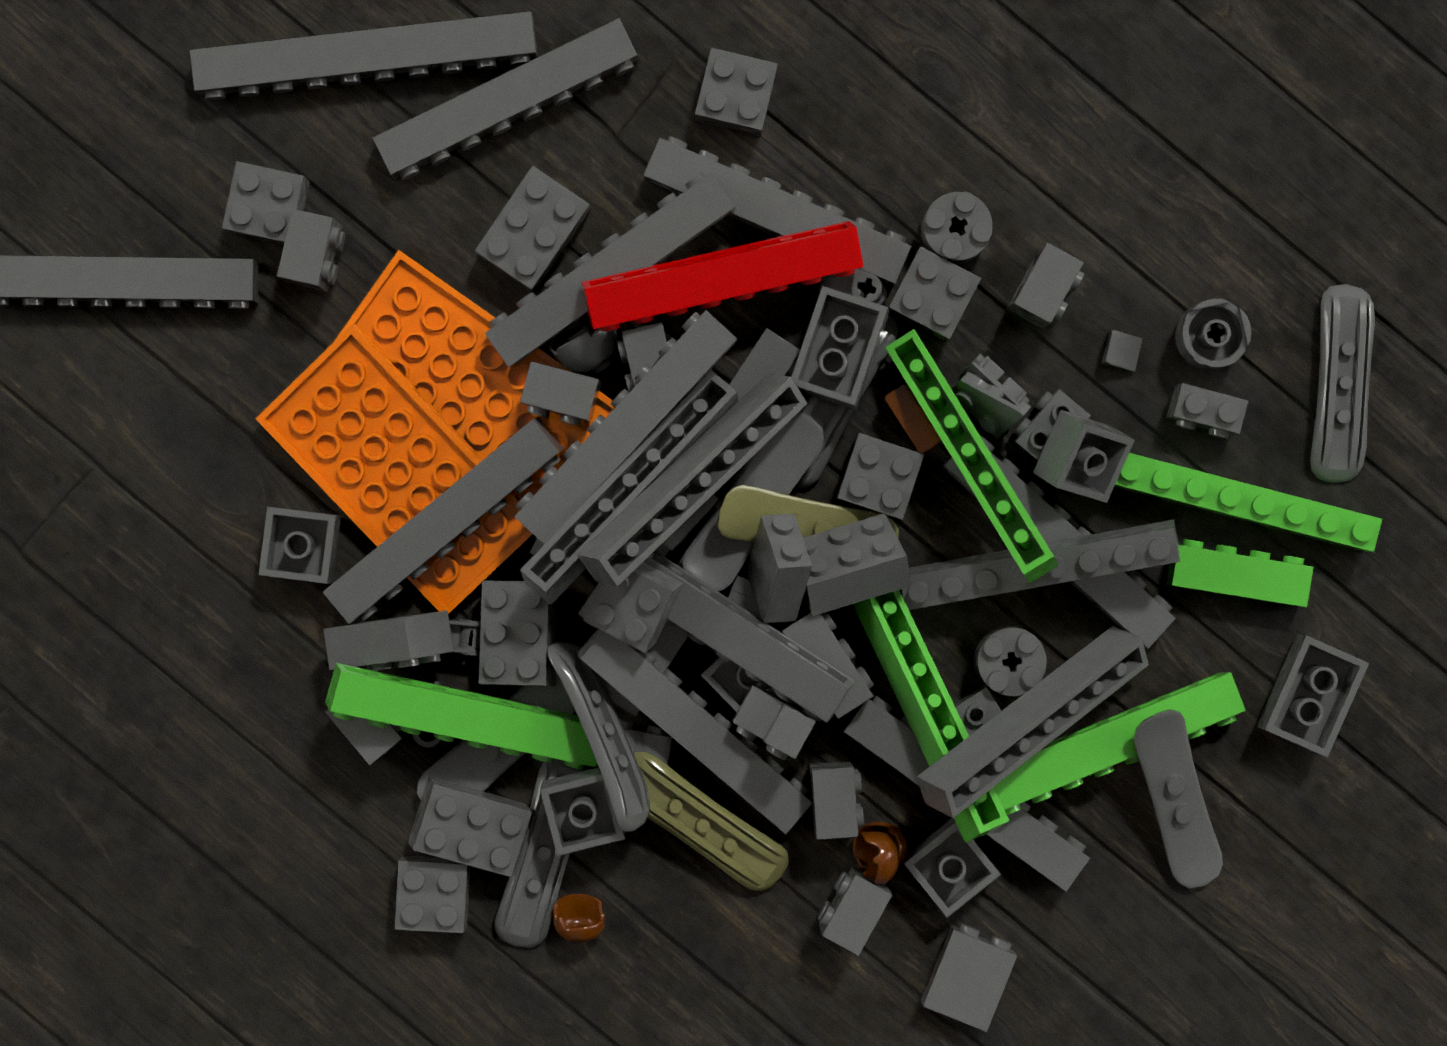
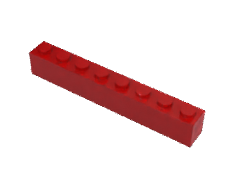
[581,221,864,332]

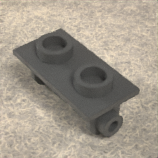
[960,353,1029,406]

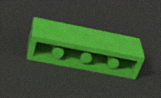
[1166,539,1314,607]

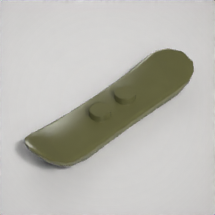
[717,485,899,542]
[633,752,789,891]

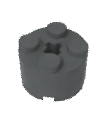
[921,192,992,264]
[1175,299,1251,370]
[974,626,1047,696]

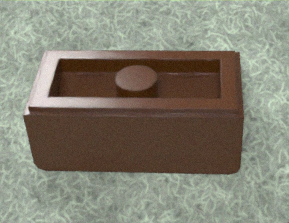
[885,384,941,453]

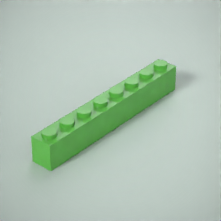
[885,329,1060,584]
[1114,453,1382,552]
[853,590,1009,843]
[325,663,597,769]
[994,672,1246,815]

